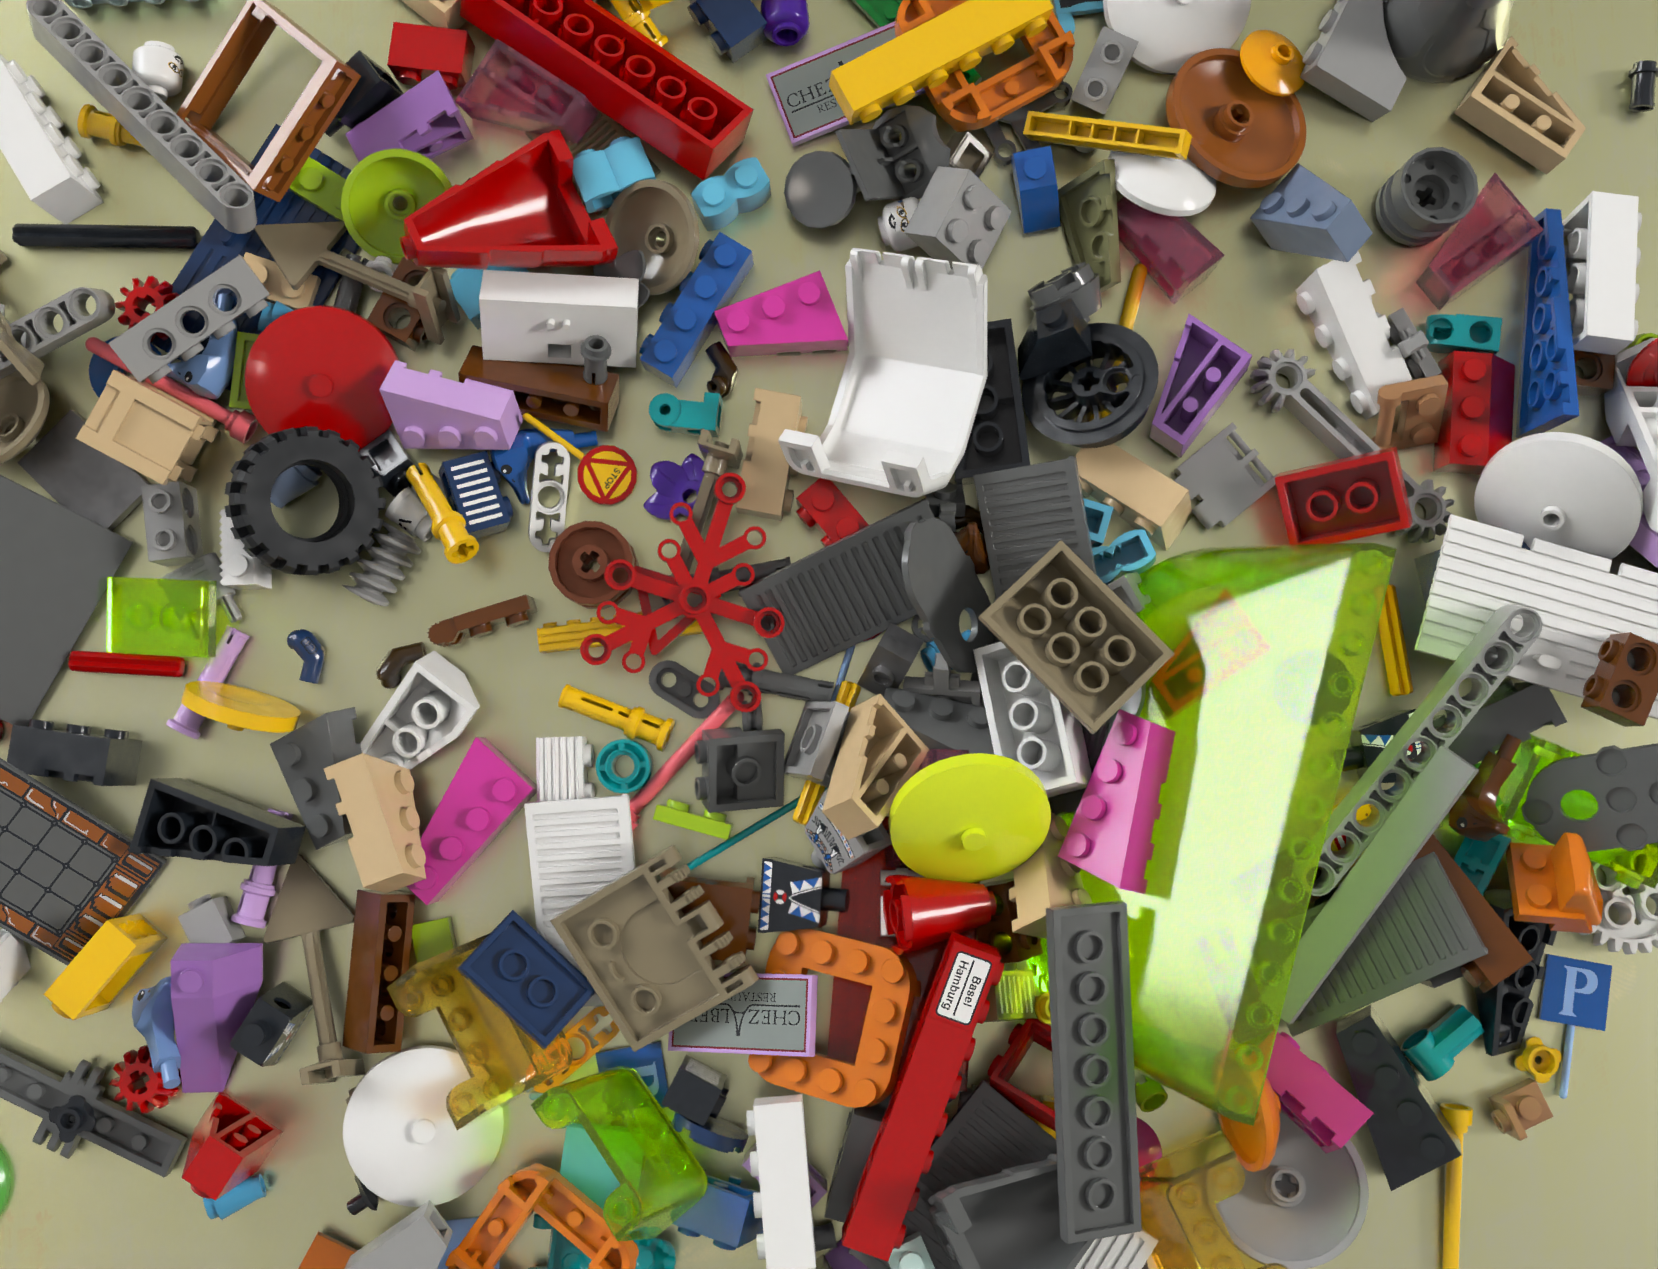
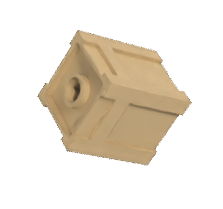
[75,370,219,485]

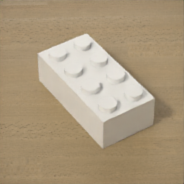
[0,55,104,224]
[973,641,1092,798]

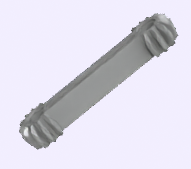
[1250,349,1455,543]

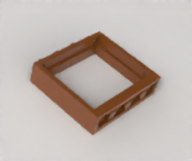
[176,0,361,202]

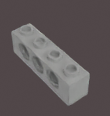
[108,255,271,384]

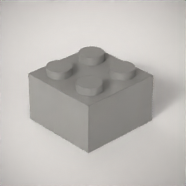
[904,166,1012,269]

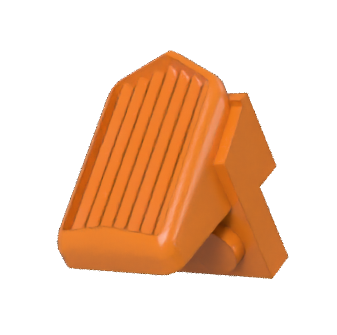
[1506,832,1603,934]

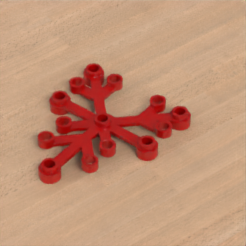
[580,473,785,712]

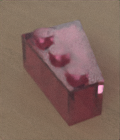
[455,39,598,144]
[1416,173,1544,311]
[1117,196,1225,305]

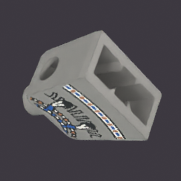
[805,789,892,874]

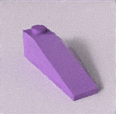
[171,943,263,1093]

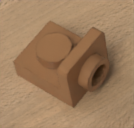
[1489,1078,1554,1141]

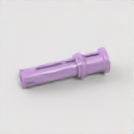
[166,625,250,739]
[230,808,294,928]

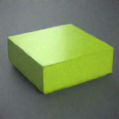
[412,916,458,963]

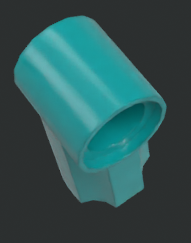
[1400,1004,1485,1081]

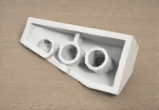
[361,651,480,770]

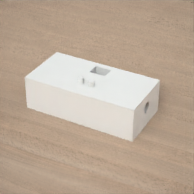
[479,270,639,368]

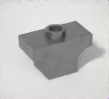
[857,623,924,697]

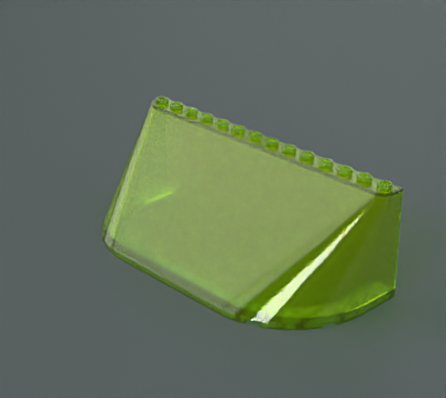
[1026,543,1397,1126]

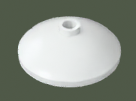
[1108,151,1217,217]

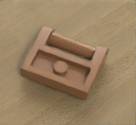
[1371,375,1448,450]

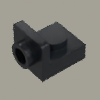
[359,429,423,497]

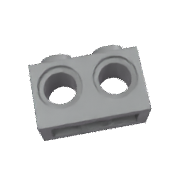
[1071,26,1139,115]
[141,481,203,567]

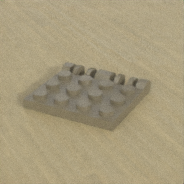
[550,845,759,1052]

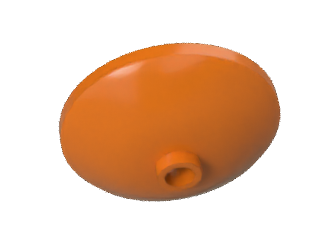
[1212,1048,1281,1172]

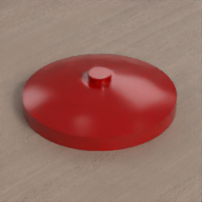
[245,305,399,452]

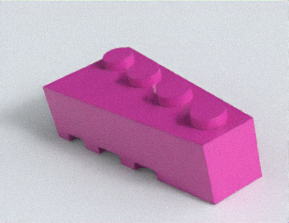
[1058,709,1175,894]
[406,737,537,905]

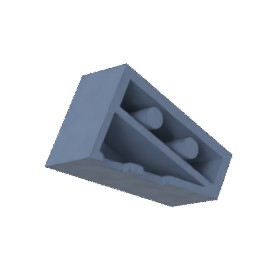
[1250,163,1373,262]

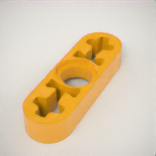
[526,1006,620,1093]

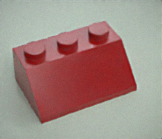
[1433,351,1515,475]

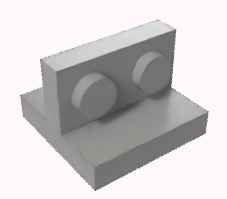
[784,701,850,788]

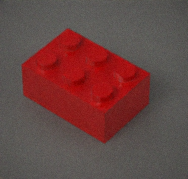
[1275,446,1413,552]

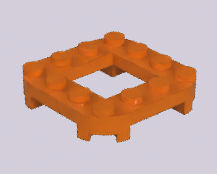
[895,0,1075,132]
[748,929,921,1108]
[445,1163,639,1269]

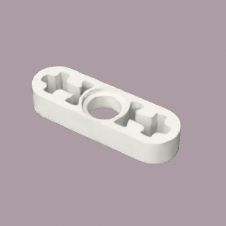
[528,441,570,552]

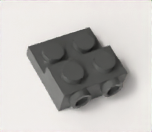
[695,727,785,813]

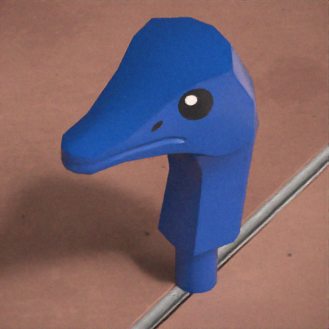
[490,428,598,505]

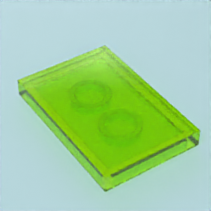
[107,577,217,658]

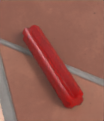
[68,651,185,677]

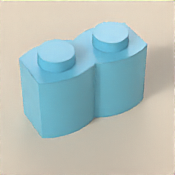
[573,136,656,213]
[691,157,771,231]
[1092,529,1156,585]

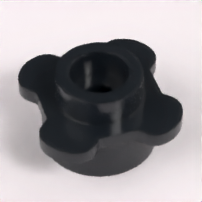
[49,1095,96,1143]

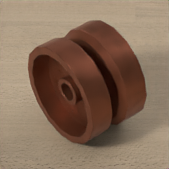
[548,521,639,609]

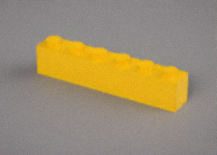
[829,0,1054,125]

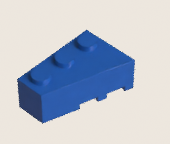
[631,1157,763,1250]

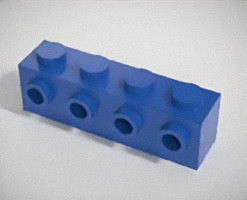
[639,232,754,388]

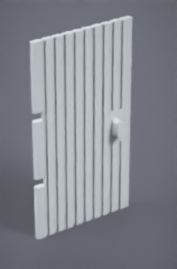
[1414,514,1658,720]

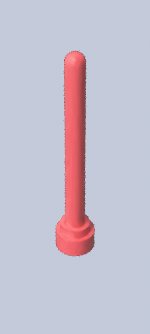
[85,337,259,444]
[630,691,744,832]

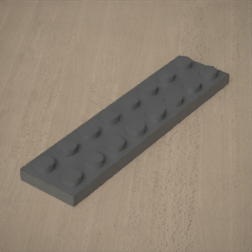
[1046,901,1142,1244]

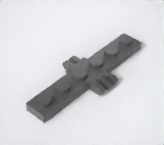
[0,1047,188,1177]

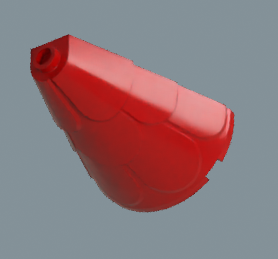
[400,129,618,270]

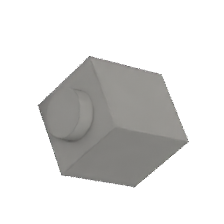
[178,894,246,943]

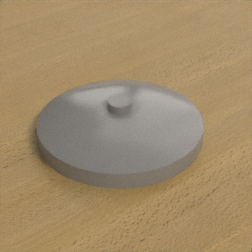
[1205,1110,1369,1269]

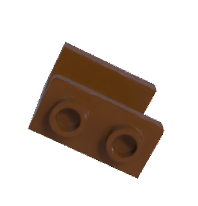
[660,867,761,963]

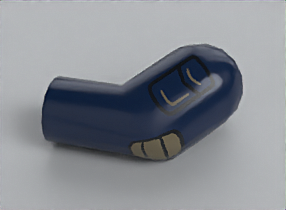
[287,629,325,684]

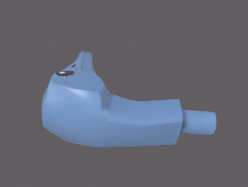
[166,293,237,400]
[132,976,181,1089]

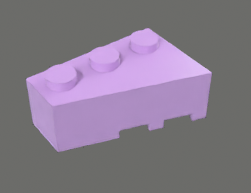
[379,360,523,450]

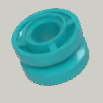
[596,739,653,793]

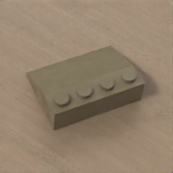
[978,540,1175,735]

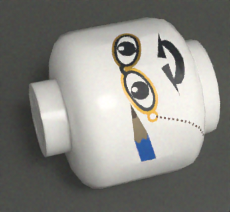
[132,41,184,101]
[878,197,920,251]

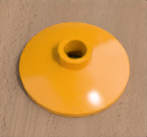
[1240,30,1305,96]

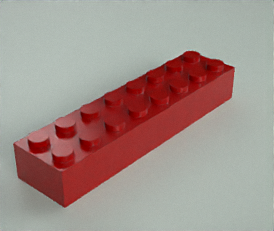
[460,0,754,181]

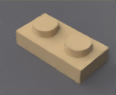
[243,252,321,310]

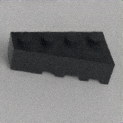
[128,778,306,866]
[1336,1004,1462,1191]

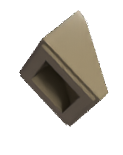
[947,131,993,178]

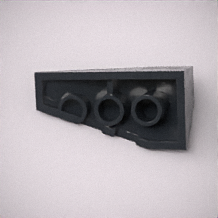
[1474,888,1557,1056]

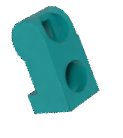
[1425,314,1502,355]
[649,392,723,438]

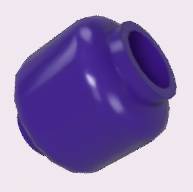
[760,0,810,46]

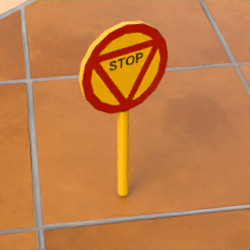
[523,413,637,505]

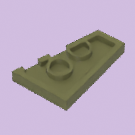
[1058,159,1121,293]

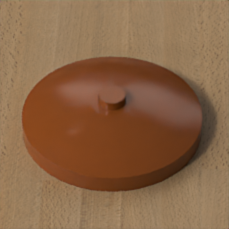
[1166,48,1306,188]

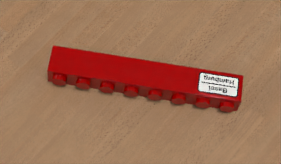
[842,932,1004,1262]

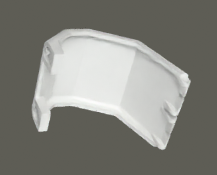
[778,248,988,498]

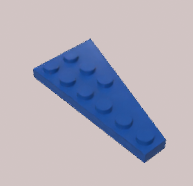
[1516,208,1580,438]

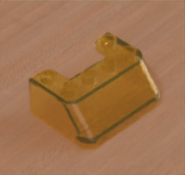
[387,933,573,1130]
[1139,1130,1289,1269]

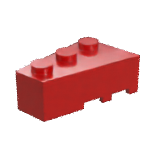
[182,1092,283,1201]

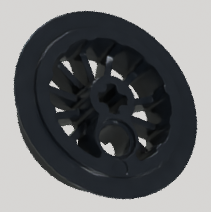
[1022,323,1159,448]

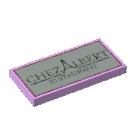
[766,21,926,147]
[668,973,818,1057]

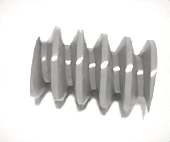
[342,521,421,607]

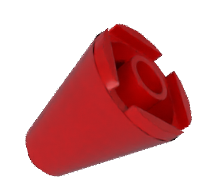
[883,874,996,956]

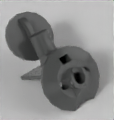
[784,105,951,228]

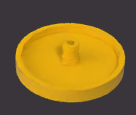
[181,681,301,733]

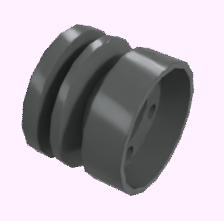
[1375,147,1479,246]

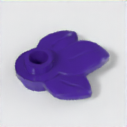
[643,453,704,520]

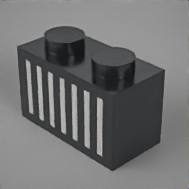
[661,1055,729,1126]

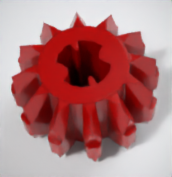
[114,276,186,342]
[109,1045,181,1114]

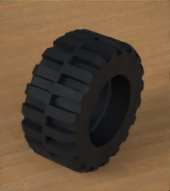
[225,426,386,575]

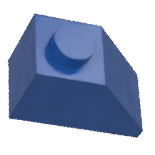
[1011,145,1061,234]

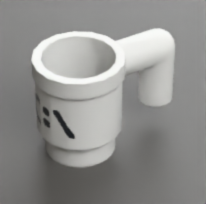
[385,474,447,542]

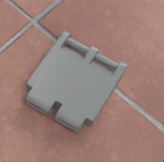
[1173,422,1277,530]

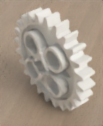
[1579,843,1658,955]

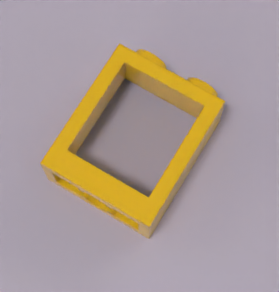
[43,913,167,1020]

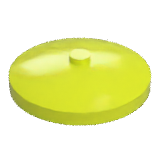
[888,753,1051,883]

